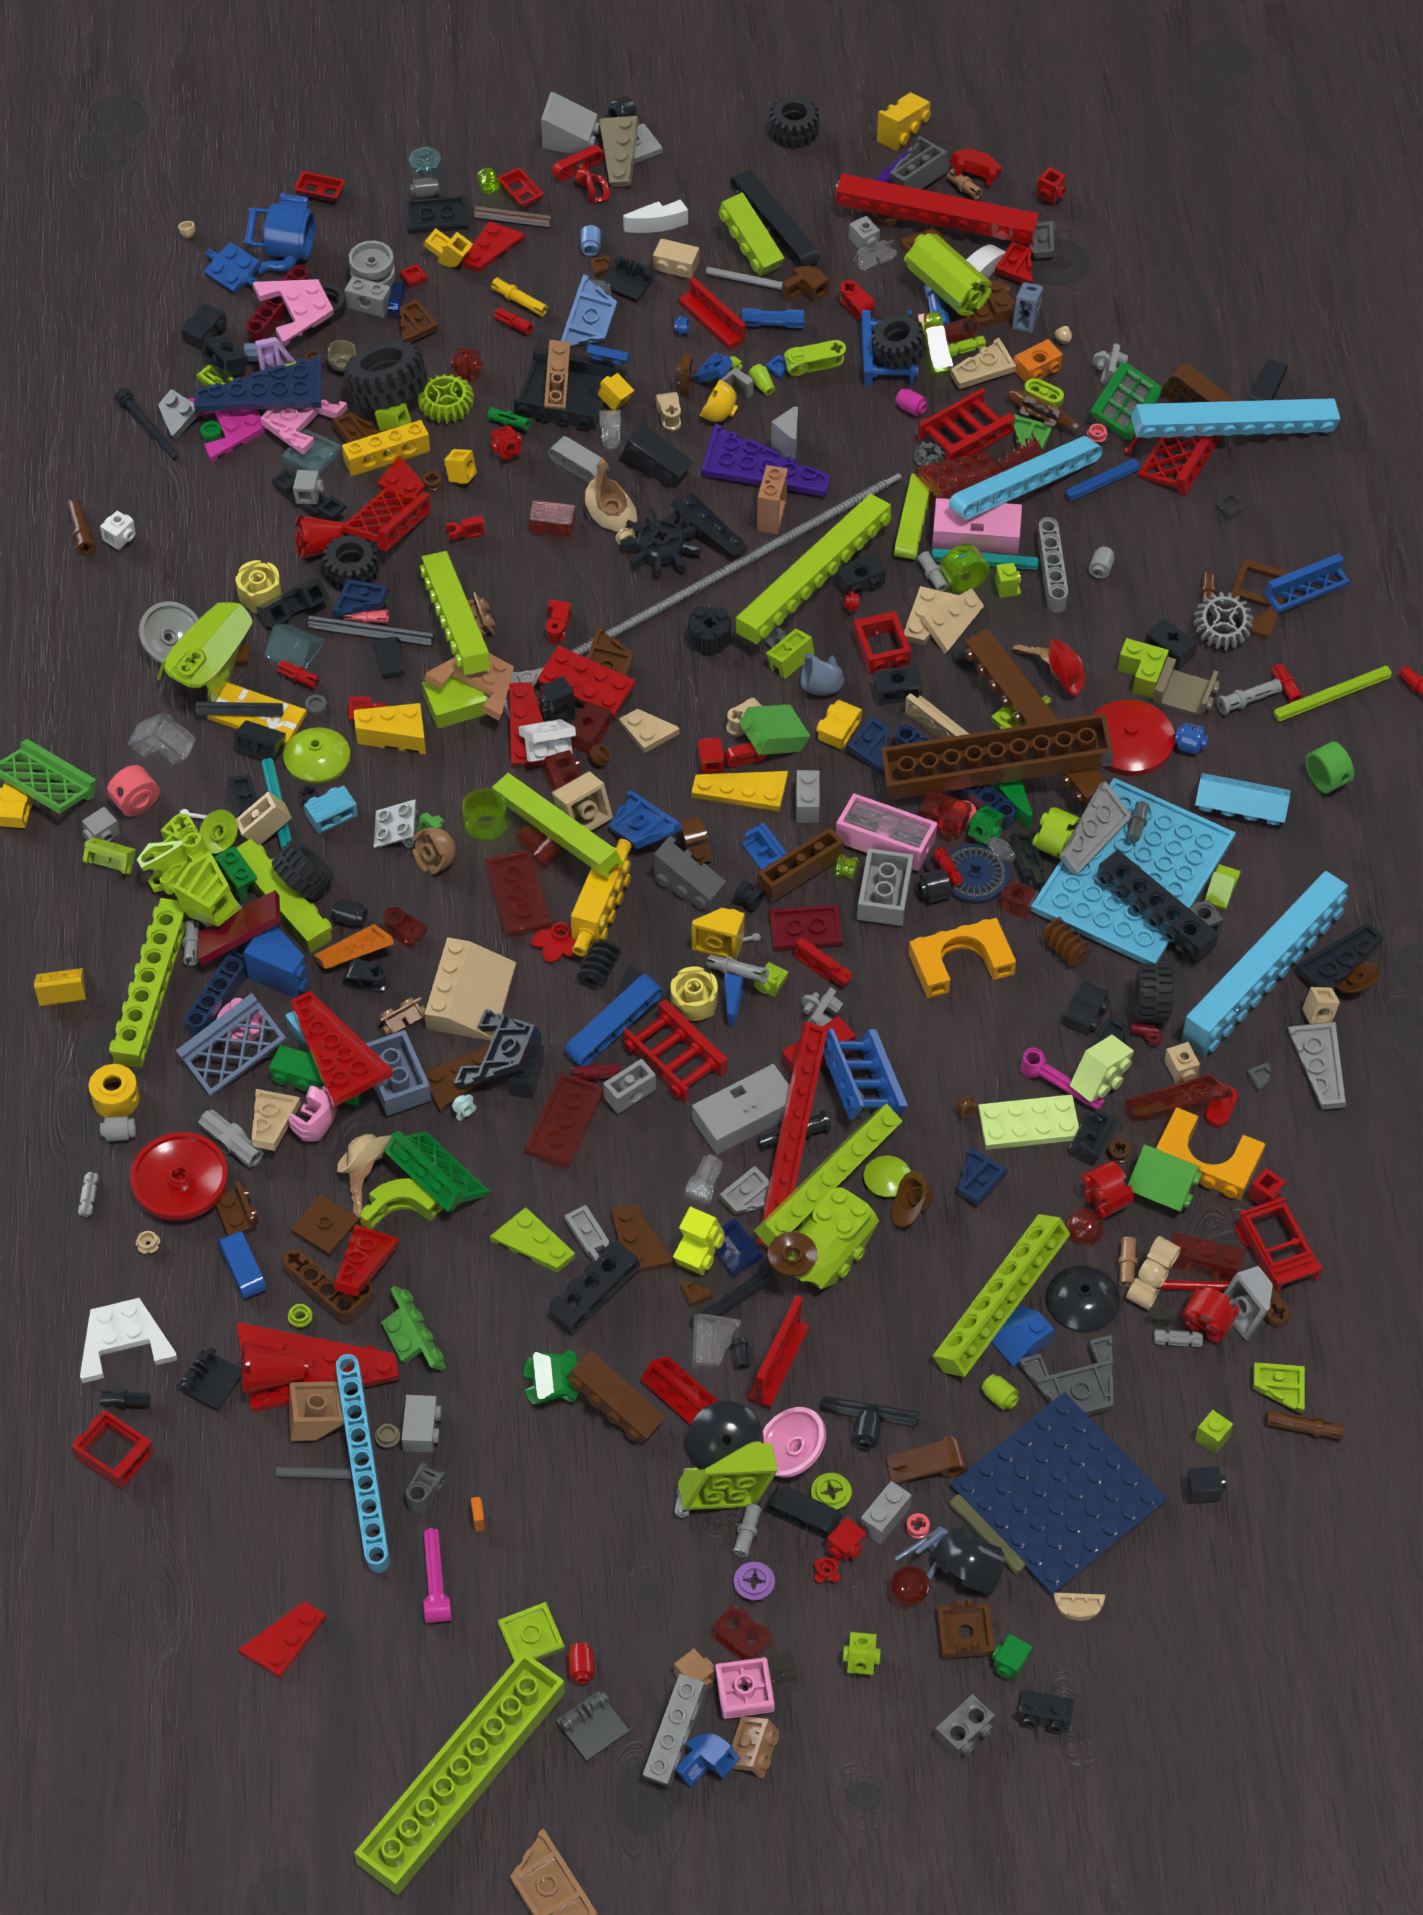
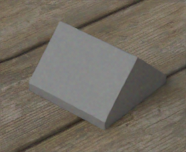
[771,407,798,460]

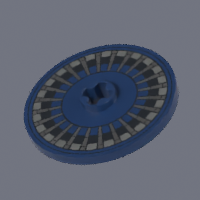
[947,844,1009,902]

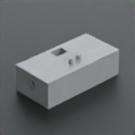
[692,1063,790,1155]

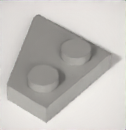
[719,1166,770,1215]

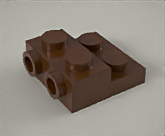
[970,279,1016,328]

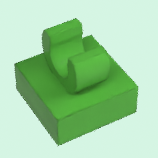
[416,812,445,832]

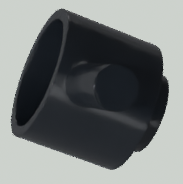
[917,860,952,903]

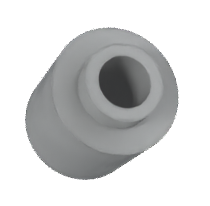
[1089,547,1115,579]
[100,1116,136,1142]

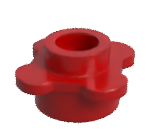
[814,1557,840,1583]

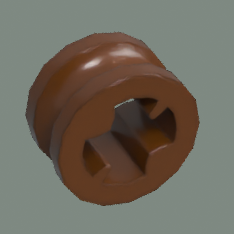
[422,471,442,492]
[954,1096,979,1119]
[1108,1139,1130,1164]

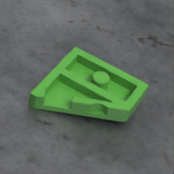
[1014,414,1053,459]

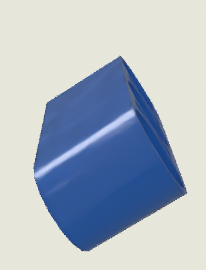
[218,1231,267,1299]

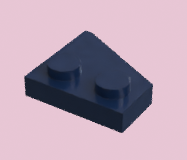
[333,579,389,617]
[846,716,890,773]
[958,1147,1007,1206]

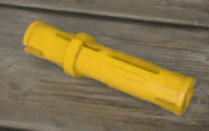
[491,277,548,317]

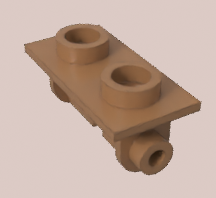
[468,592,495,637]
[377,997,426,1036]

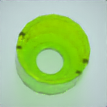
[940,543,990,592]
[462,788,508,840]

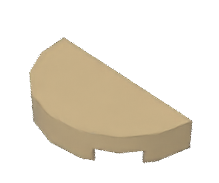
[1053,1593,1105,1621]

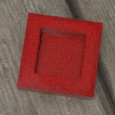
[399,264,428,289]

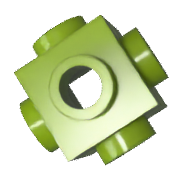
[843,1632,881,1675]

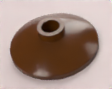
[1337,962,1380,993]
[768,1232,817,1276]

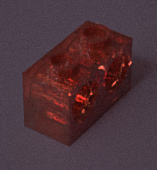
[544,750,584,791]
[712,1604,772,1660]

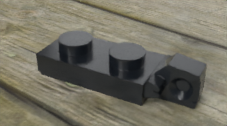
[1009,833,1045,891]

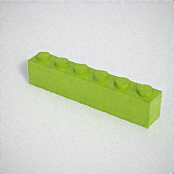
[236,839,332,954]

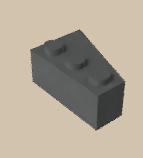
[890,136,949,189]
[654,836,726,913]

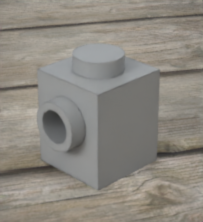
[849,216,880,253]
[293,470,324,504]
[82,807,120,842]

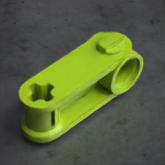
[783,340,846,376]

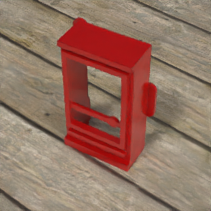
[1234,1197,1323,1294]

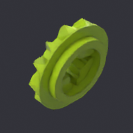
[811,1473,852,1510]

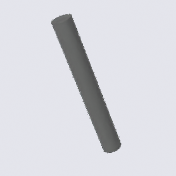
[276,1467,352,1479]

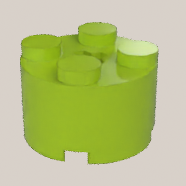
[1032,807,1081,859]

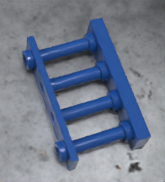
[861,310,919,386]
[823,1029,908,1120]

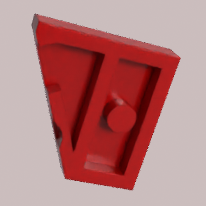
[995,242,1032,284]
[377,456,425,497]

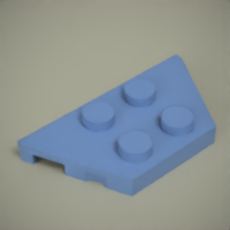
[561,274,617,347]

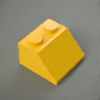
[692,908,745,960]

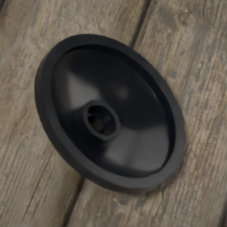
[1046,1266,1120,1333]
[688,1401,764,1469]

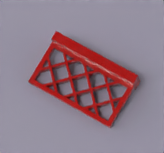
[1138,435,1221,496]
[341,488,430,551]
[748,1296,810,1410]

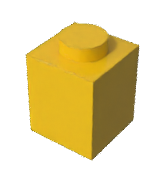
[597,373,635,412]

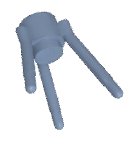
[894,1527,948,1591]

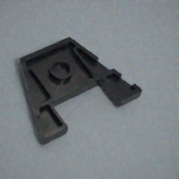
[454,1009,539,1089]

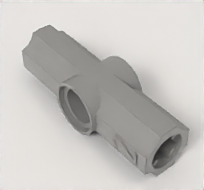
[198,1109,264,1168]

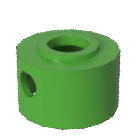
[1305,742,1354,793]

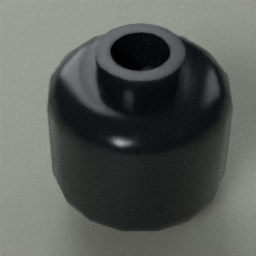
[607,96,637,118]

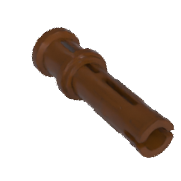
[67,498,96,555]

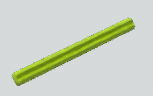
[1274,666,1392,721]

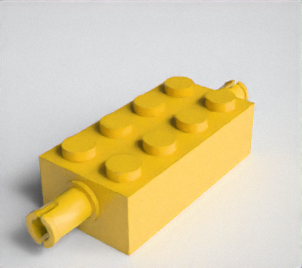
[571,839,632,956]

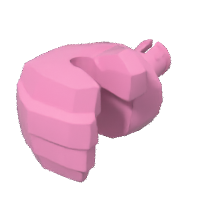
[288,1086,337,1141]

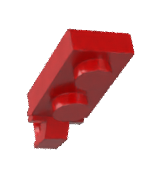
[794,937,853,987]

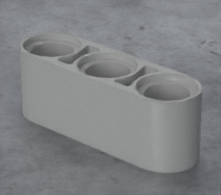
[548,436,609,483]

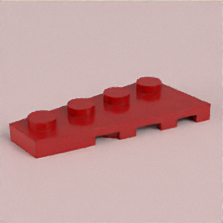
[335,1224,399,1296]

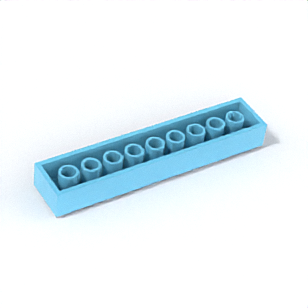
[1181,871,1348,1058]

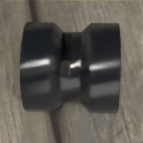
[734,880,765,911]

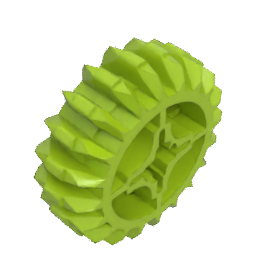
[417,373,474,424]

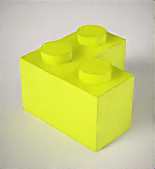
[673,1207,725,1276]

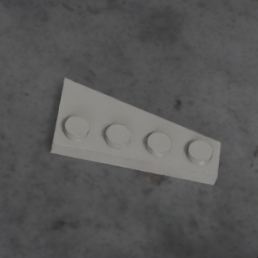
[1060,781,1132,875]
[1288,1022,1346,1109]

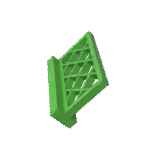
[0,739,96,814]

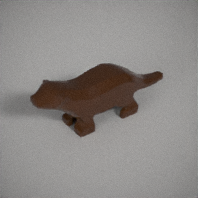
[1008,389,1081,429]

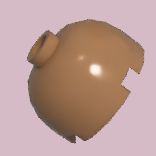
[412,827,456,874]

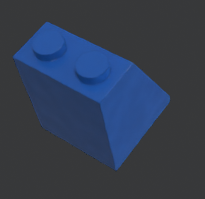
[244,925,309,998]

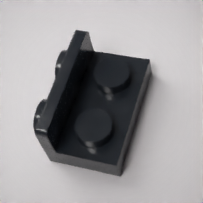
[1017,1689,1074,1733]

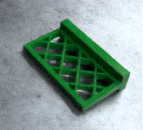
[384,1131,490,1211]

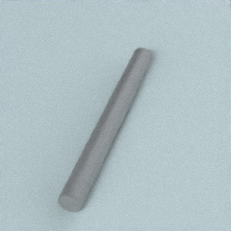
[706,267,783,290]

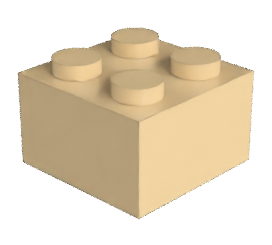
[552,771,613,831]

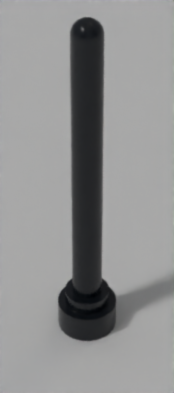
[114,388,178,459]

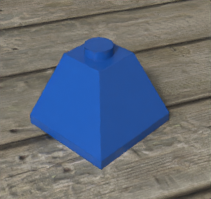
[991,1306,1054,1369]

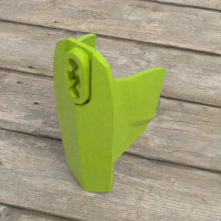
[156,602,253,702]

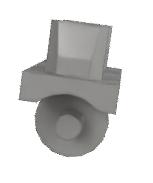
[1093,343,1128,385]
[801,987,843,1027]

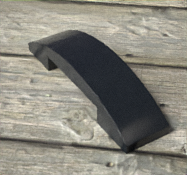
[271,468,347,520]

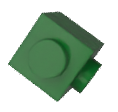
[992,1634,1032,1681]

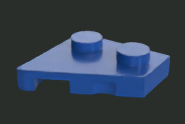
[586,344,632,366]
[692,352,733,384]

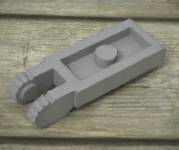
[564,1205,609,1262]

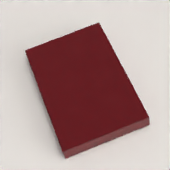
[769,904,843,952]

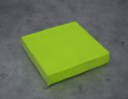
[498,1602,565,1662]

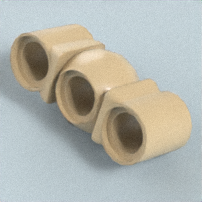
[1126,1236,1181,1310]

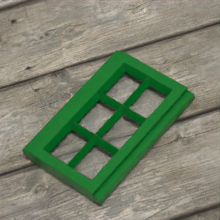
[1089,362,1162,441]

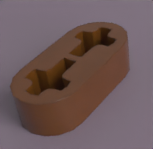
[1264,1287,1289,1328]

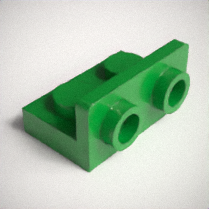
[215,847,257,903]

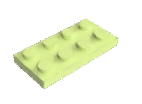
[978,1095,1079,1150]

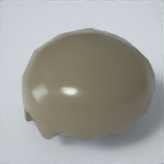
[327,340,357,372]

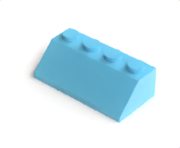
[1195,773,1291,825]

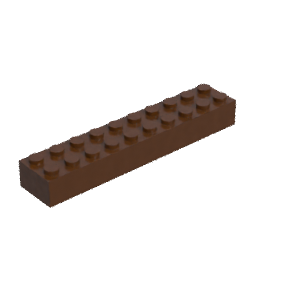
[881,713,1113,800]

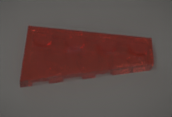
[1125,1073,1232,1117]

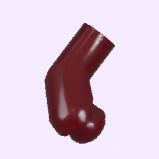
[1131,1023,1162,1046]

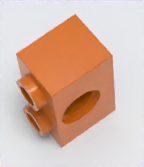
[1014,339,1063,383]

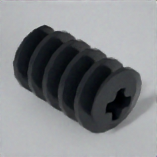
[577,939,621,990]

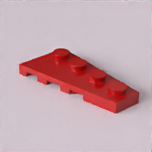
[509,682,556,767]

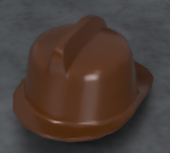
[891,1171,933,1227]

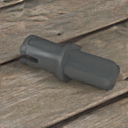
[1127,801,1150,842]

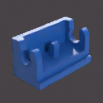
[742,822,787,870]

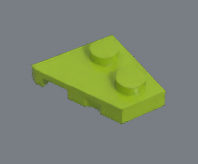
[1253,1362,1305,1414]

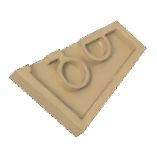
[920,588,984,654]

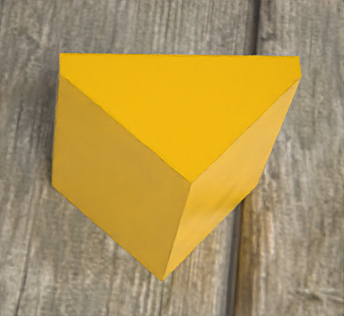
[34,968,86,1006]

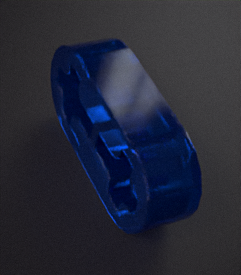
[388,281,405,316]

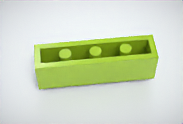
[718,192,784,277]

